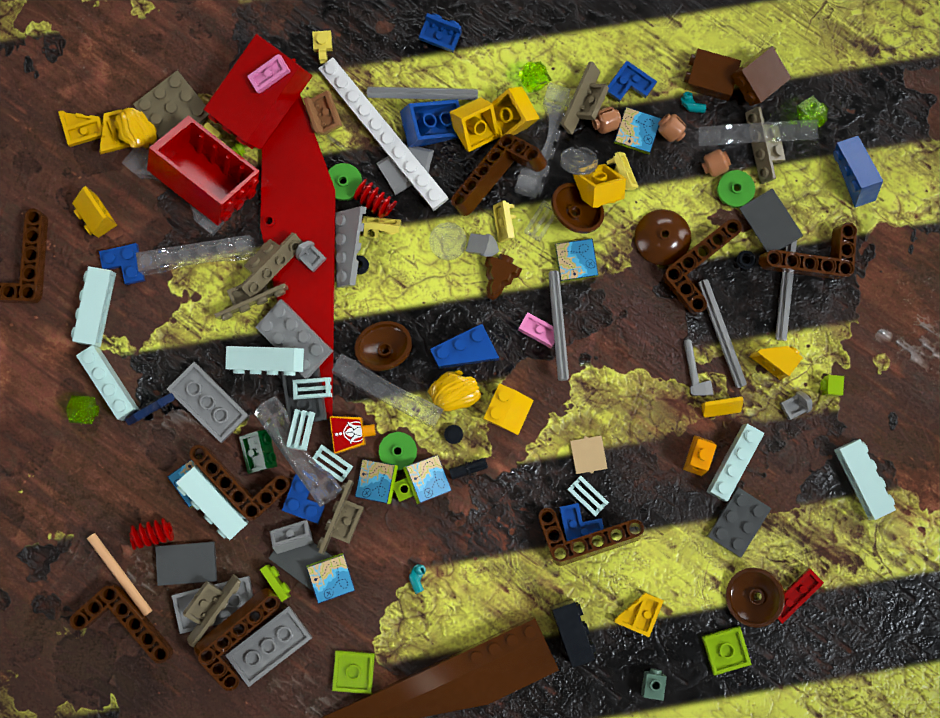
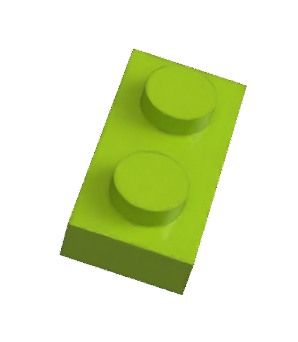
[260,564,291,602]

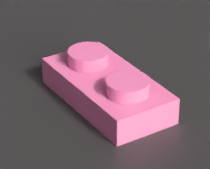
[248,54,291,94]
[518,312,555,348]

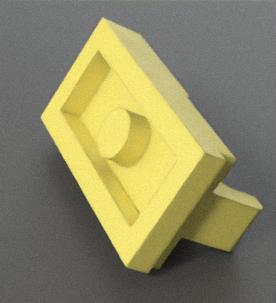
[607,152,638,190]
[493,201,516,242]
[361,216,401,238]

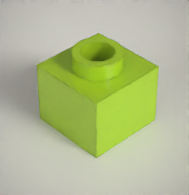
[820,375,844,397]
[394,478,414,502]

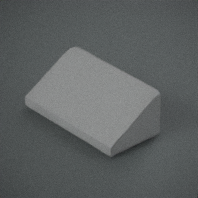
[270,520,313,554]

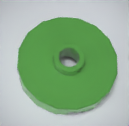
[329,163,362,201]
[717,170,755,208]
[379,432,417,470]

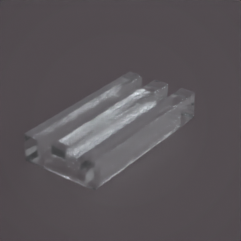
[524,200,556,242]

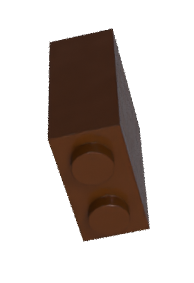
[731,46,791,106]
[683,48,741,101]

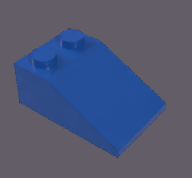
[400,99,460,148]

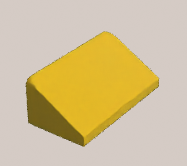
[701,396,743,418]

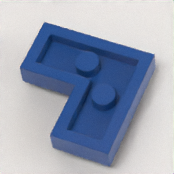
[607,61,657,103]
[99,243,145,285]
[282,474,326,524]
[559,503,604,542]

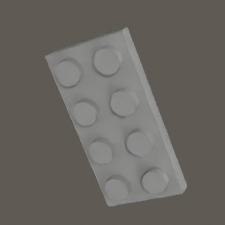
[256,299,333,379]
[167,362,249,443]
[172,576,256,634]
[225,606,313,687]

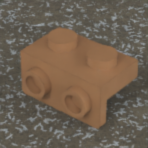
[303,91,343,135]

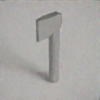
[684,339,714,396]

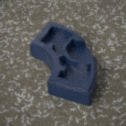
[125,393,175,425]

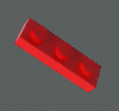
[777,568,824,624]

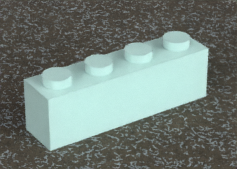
[71,266,116,347]
[76,345,140,421]
[226,346,304,376]
[706,424,764,502]
[834,439,896,520]
[176,465,249,540]

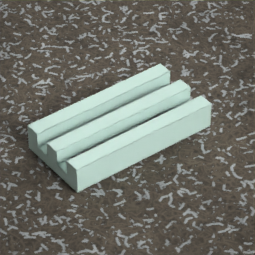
[292,377,332,400]
[286,409,315,451]
[311,444,353,482]
[567,476,609,517]

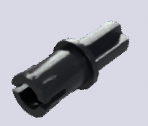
[449,458,488,480]

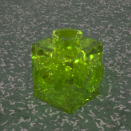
[518,61,552,93]
[797,96,828,131]
[66,395,99,424]

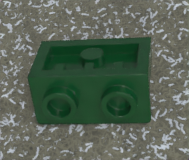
[239,430,277,474]

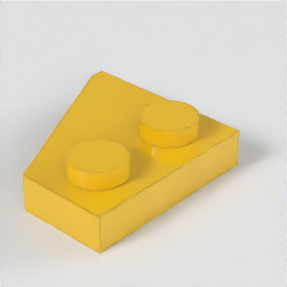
[99,109,131,155]
[58,111,102,147]
[613,592,664,637]

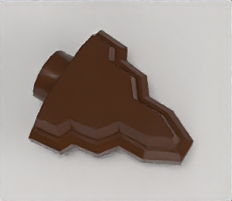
[484,254,522,300]

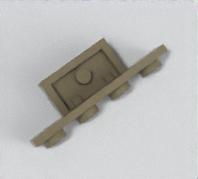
[561,62,609,134]
[745,107,786,184]
[240,232,303,298]
[214,283,289,321]
[317,480,364,555]
[183,574,241,648]

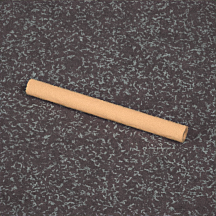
[87,533,153,617]

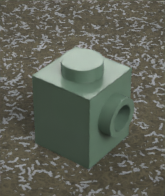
[641,668,667,701]

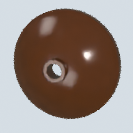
[551,183,604,234]
[634,209,691,266]
[355,321,412,371]
[726,567,785,628]

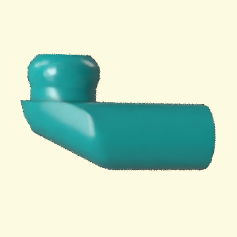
[681,92,706,113]
[409,564,426,594]

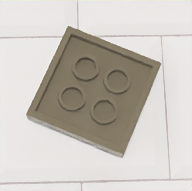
[133,70,209,138]

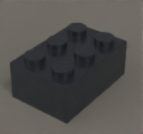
[550,599,597,668]

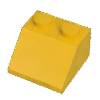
[492,86,540,138]
[450,97,500,152]
[573,164,626,208]
[72,186,117,238]
[749,346,803,380]
[483,383,534,435]

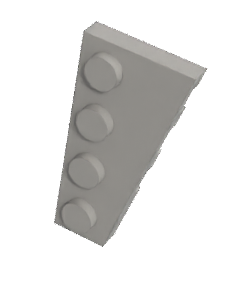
[335,206,367,288]

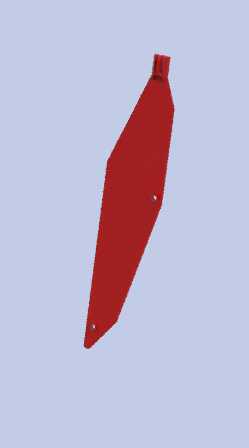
[260,58,336,419]

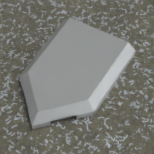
[376,145,434,195]

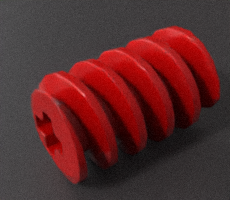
[354,179,397,218]
[130,518,174,550]

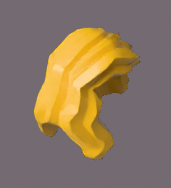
[115,108,157,150]
[428,370,481,412]

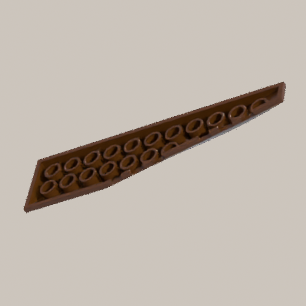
[321,616,559,718]

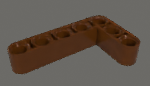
[451,134,547,216]
[0,208,48,304]
[663,219,742,315]
[759,222,857,279]
[189,445,291,520]
[539,508,644,566]
[70,584,173,663]
[194,588,280,691]

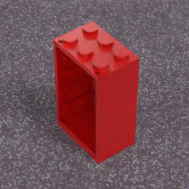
[203,34,313,150]
[147,115,260,226]

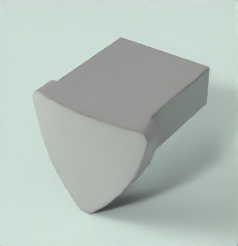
[466,233,499,257]
[295,241,327,272]
[780,391,812,420]

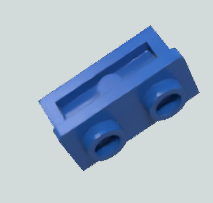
[419,13,462,53]

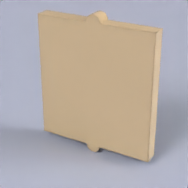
[570,436,608,474]

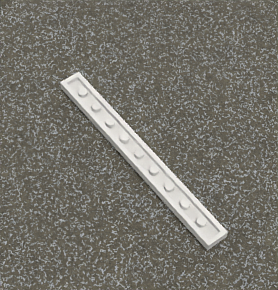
[318,57,449,211]

